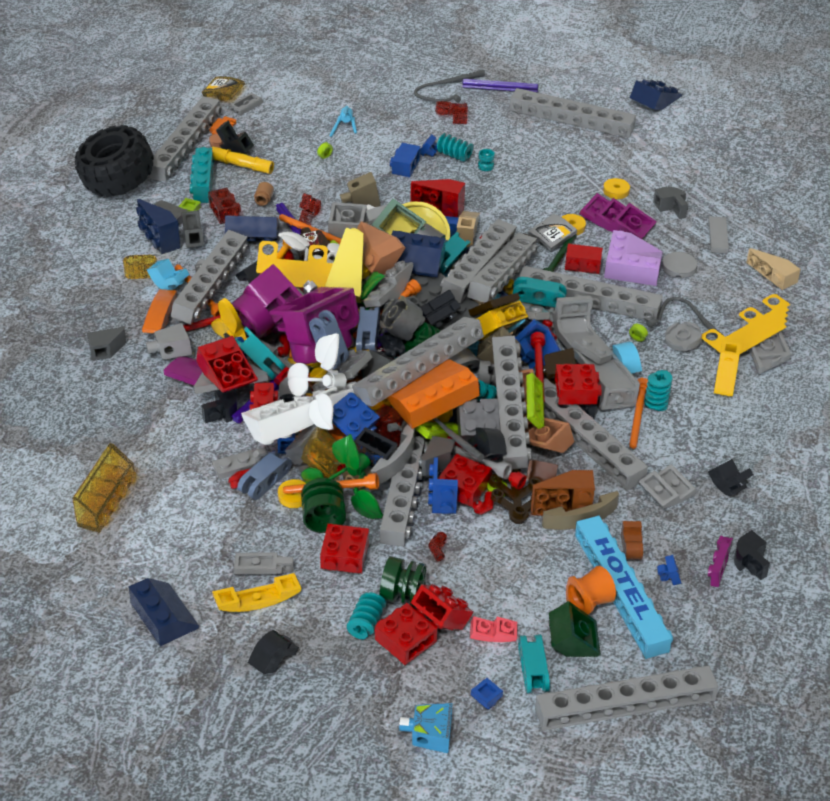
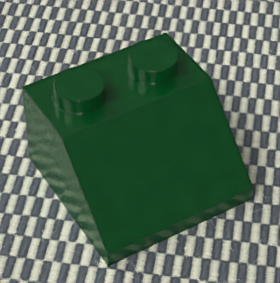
[549,601,601,657]

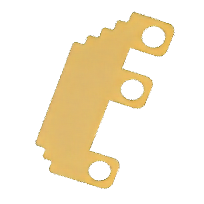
[256,241,333,288]
[702,294,790,354]

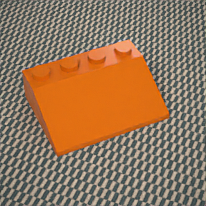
[386,359,480,429]

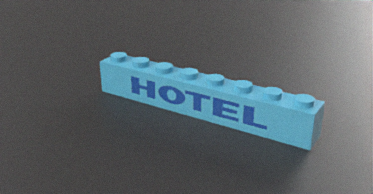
[575,516,673,659]

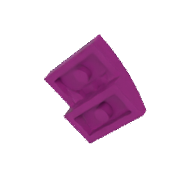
[164,356,202,385]

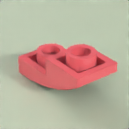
[470,616,517,642]

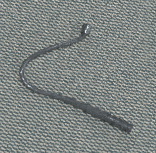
[414,70,485,103]
[646,297,724,338]
[387,418,484,462]

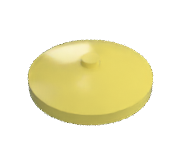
[383,202,450,240]

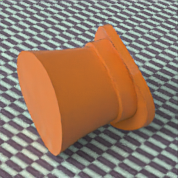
[566,566,616,615]

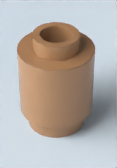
[254,182,274,206]

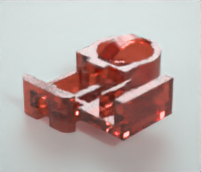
[435,101,468,124]
[299,193,321,226]

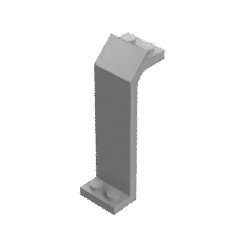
[552,296,640,410]

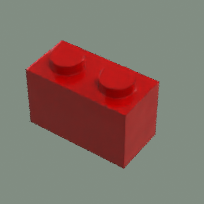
[565,244,603,274]

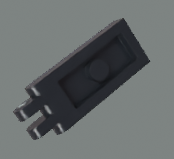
[378,332,406,358]

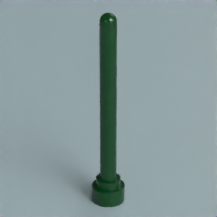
[542,234,577,272]

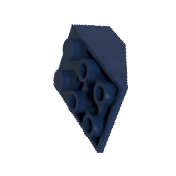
[629,79,683,110]
[136,199,180,254]

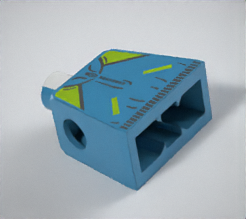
[399,703,453,753]

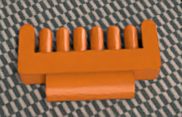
[209,116,236,135]

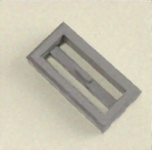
[229,93,263,116]

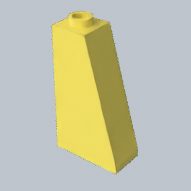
[325,228,364,303]

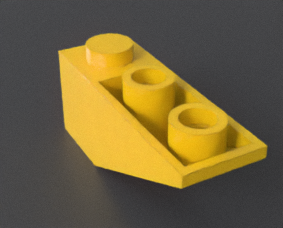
[476,301,528,336]
[714,340,741,397]

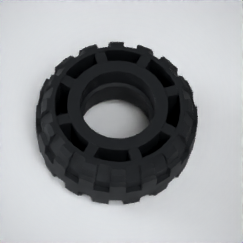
[75,125,154,197]

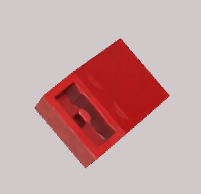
[410,179,465,218]
[196,336,258,393]

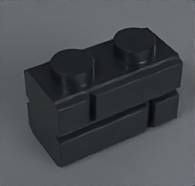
[420,290,461,328]

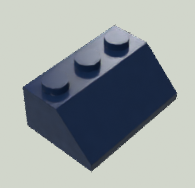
[225,216,280,242]
[391,230,446,277]
[128,578,199,646]

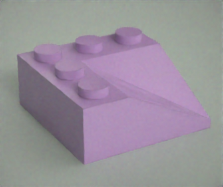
[604,230,663,286]

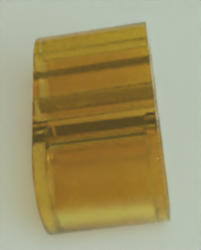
[123,255,157,279]

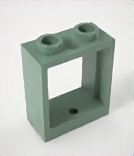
[372,198,427,234]

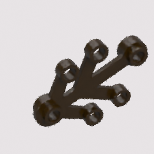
[489,469,541,524]

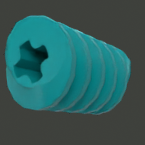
[437,133,474,162]
[644,370,673,411]
[347,592,386,640]

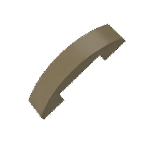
[542,491,619,530]

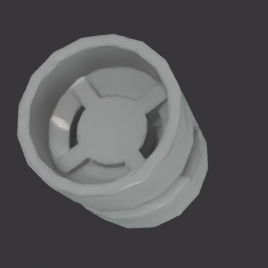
[478,360,496,385]

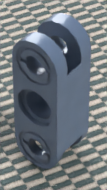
[356,307,380,353]
[309,310,349,370]
[237,450,292,500]

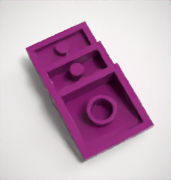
[579,193,657,239]

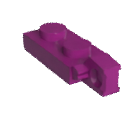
[708,536,733,587]

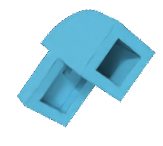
[147,259,190,290]
[612,341,642,374]

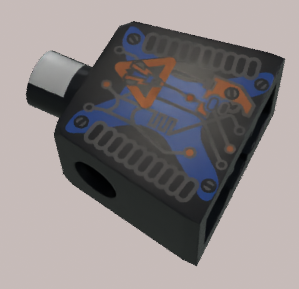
[354,427,397,468]

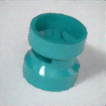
[478,149,495,171]

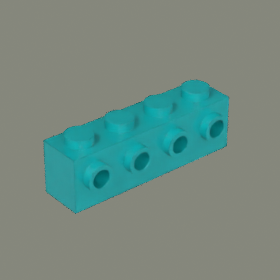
[189,147,214,203]

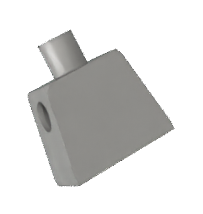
[146,323,192,359]

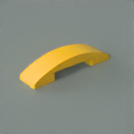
[212,573,301,612]

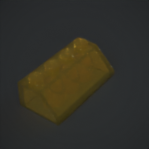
[72,443,137,533]

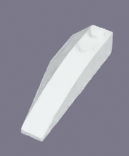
[241,381,357,445]

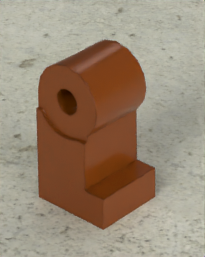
[621,521,643,560]

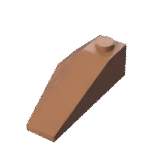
[357,221,406,275]
[525,418,575,453]

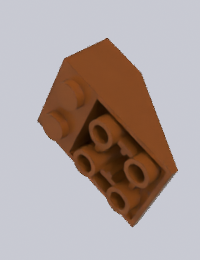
[530,470,595,516]

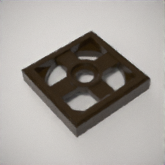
[468,293,520,316]

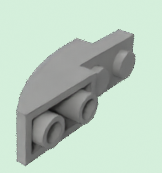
[363,261,414,307]

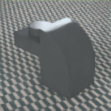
[653,187,688,219]
[181,210,204,248]

